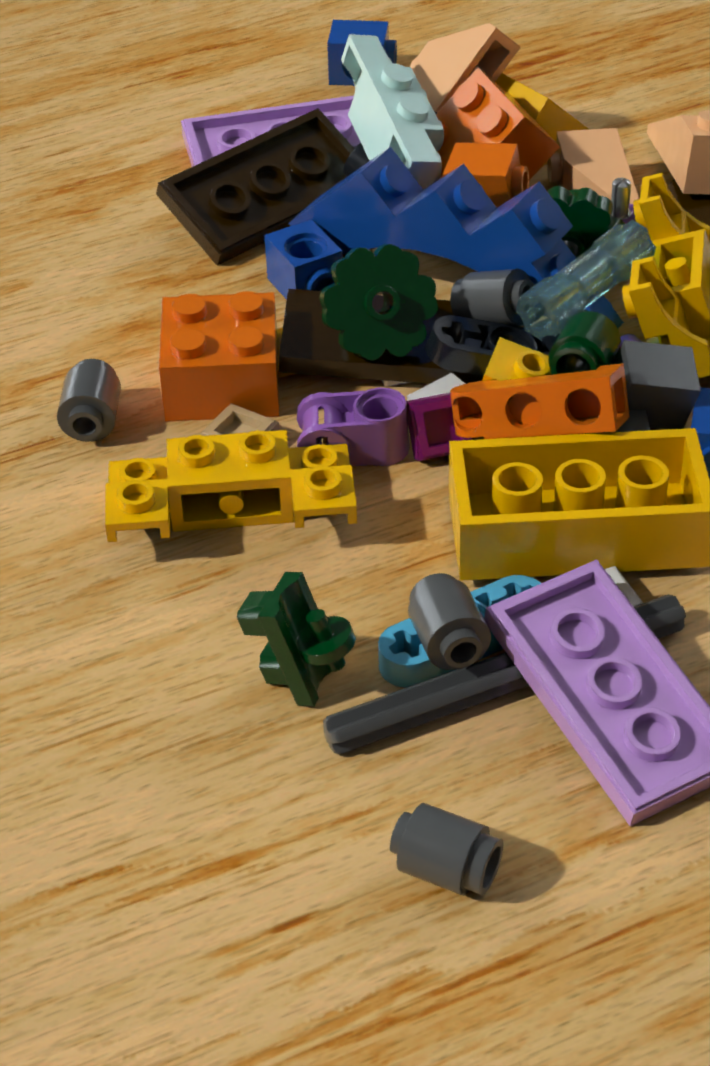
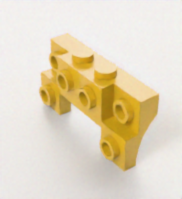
[622,172,710,378]
[105,430,357,542]

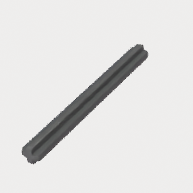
[323,594,686,754]

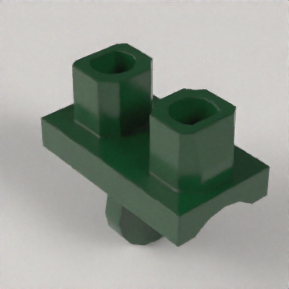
[237,572,356,707]

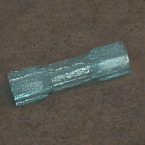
[516,220,656,340]

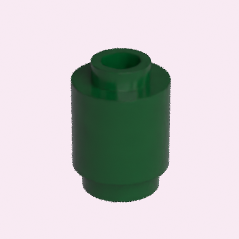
[548,311,621,375]

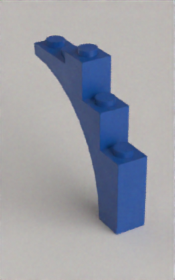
[289,146,624,329]

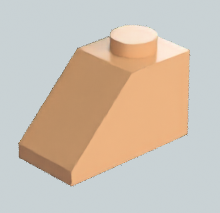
[410,23,521,112]

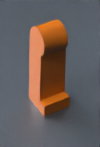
[450,363,630,439]

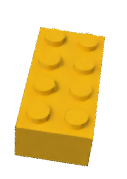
[449,428,710,581]

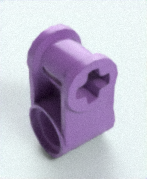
[297,387,410,466]

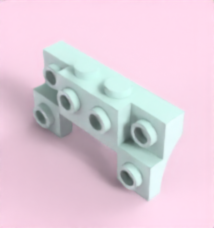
[341,34,444,190]

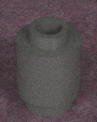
[450,269,538,326]
[57,359,121,442]
[408,573,491,670]
[390,803,504,896]

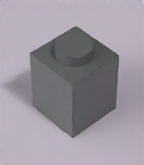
[610,340,701,429]

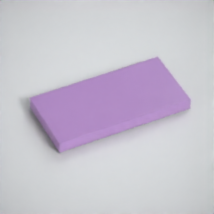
[181,96,361,167]
[484,559,710,827]

